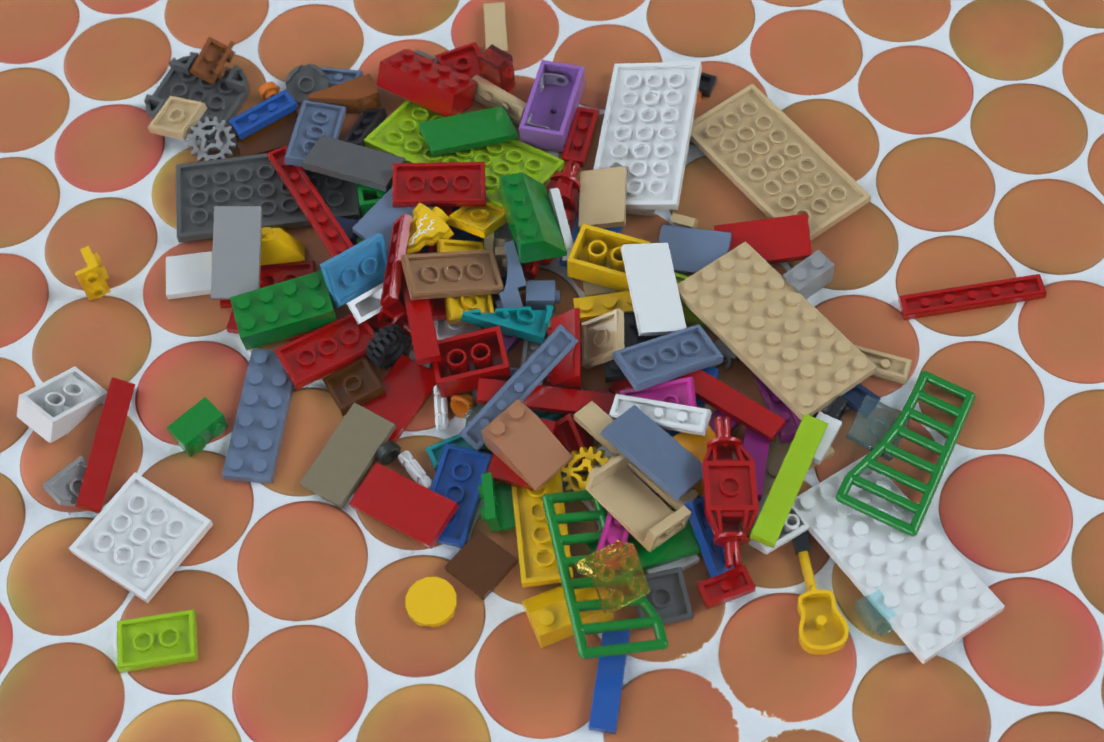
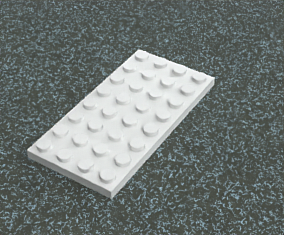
[593,61,702,210]
[793,455,1005,664]

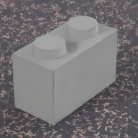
[783,250,835,299]

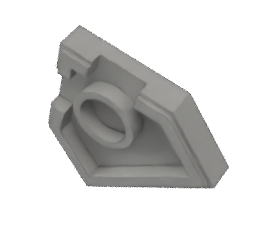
[42,456,87,506]

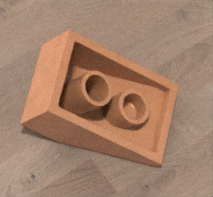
[481,399,573,492]

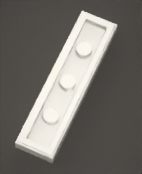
[609,394,712,436]

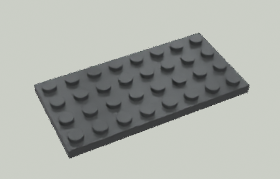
[176,153,360,242]

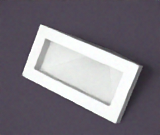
[347,283,383,324]

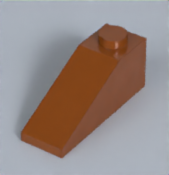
[307,74,381,114]

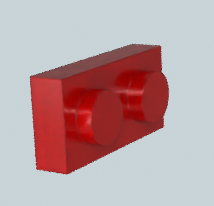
[697,565,756,609]

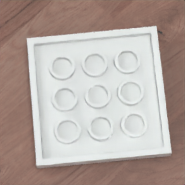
[69,472,213,603]

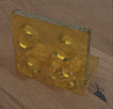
[574,541,650,615]

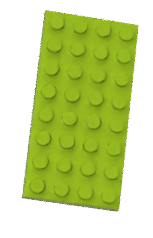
[364,100,565,208]

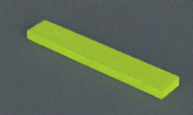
[749,414,828,548]

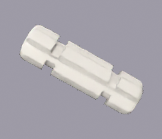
[433,384,449,430]
[398,450,433,489]

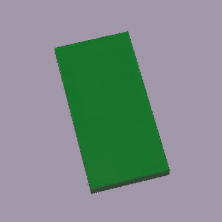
[418,106,518,157]
[586,508,700,576]

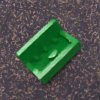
[478,473,516,533]

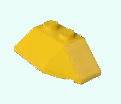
[261,227,306,265]

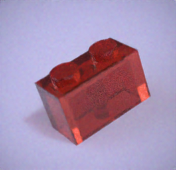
[478,44,515,93]

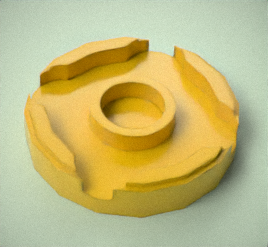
[405,577,457,628]

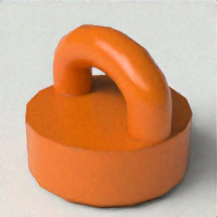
[450,393,475,418]

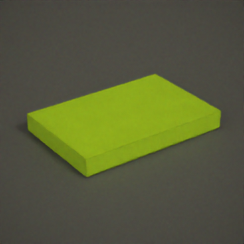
[117,609,198,673]

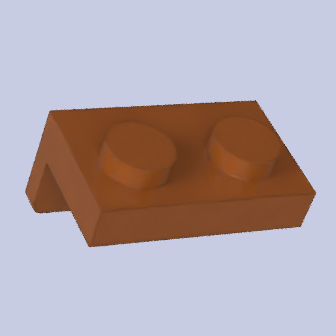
[190,37,235,85]

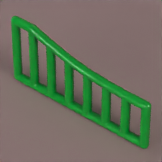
[835,371,975,537]
[542,490,669,659]

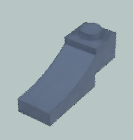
[495,240,527,308]

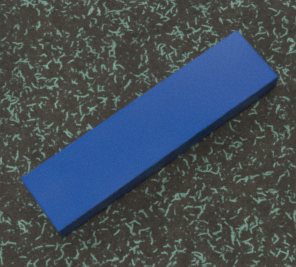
[588,630,630,734]

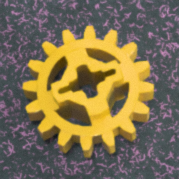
[561,447,611,501]

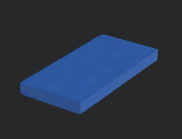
[430,443,493,548]

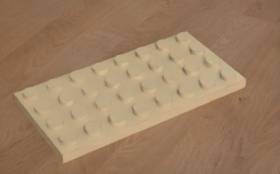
[690,83,871,240]
[677,241,877,421]

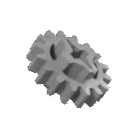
[187,117,236,162]

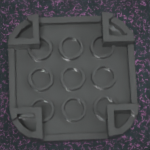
[144,52,250,140]

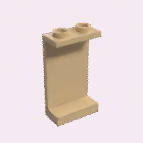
[586,454,692,552]

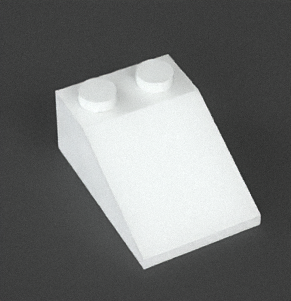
[17,366,107,443]

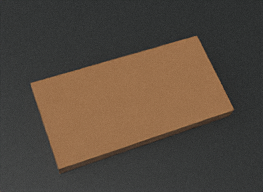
[401,249,504,300]

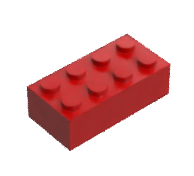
[376,49,477,117]

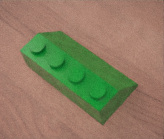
[499,172,567,263]

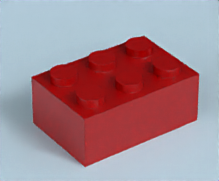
[432,326,512,398]

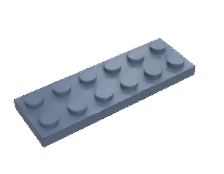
[222,348,294,484]

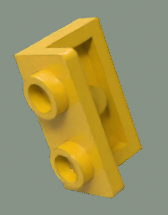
[75,246,111,301]

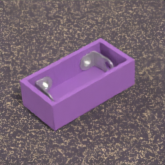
[519,60,585,152]

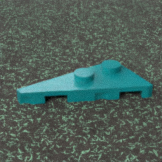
[461,305,554,344]

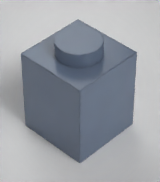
[526,280,561,313]

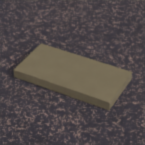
[299,402,396,509]

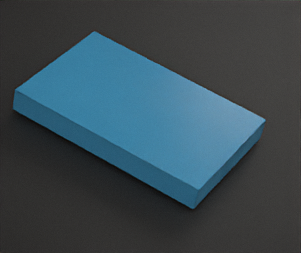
[320,233,388,308]

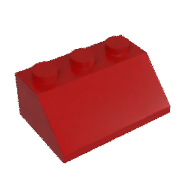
[547,308,582,390]

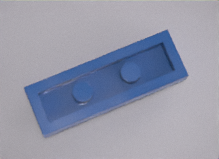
[228,89,298,140]
[683,496,734,577]

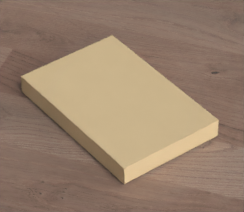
[578,166,627,230]

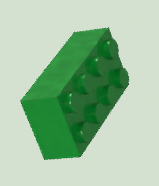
[230,270,337,351]

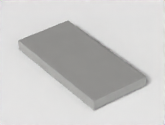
[211,206,263,300]

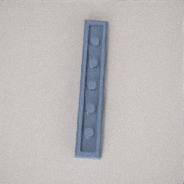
[459,324,579,451]

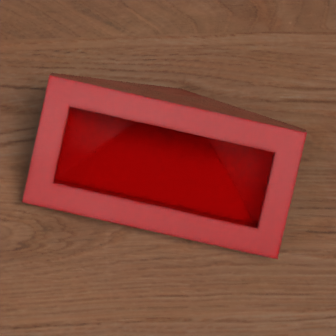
[554,413,594,466]

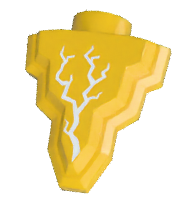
[406,203,454,255]

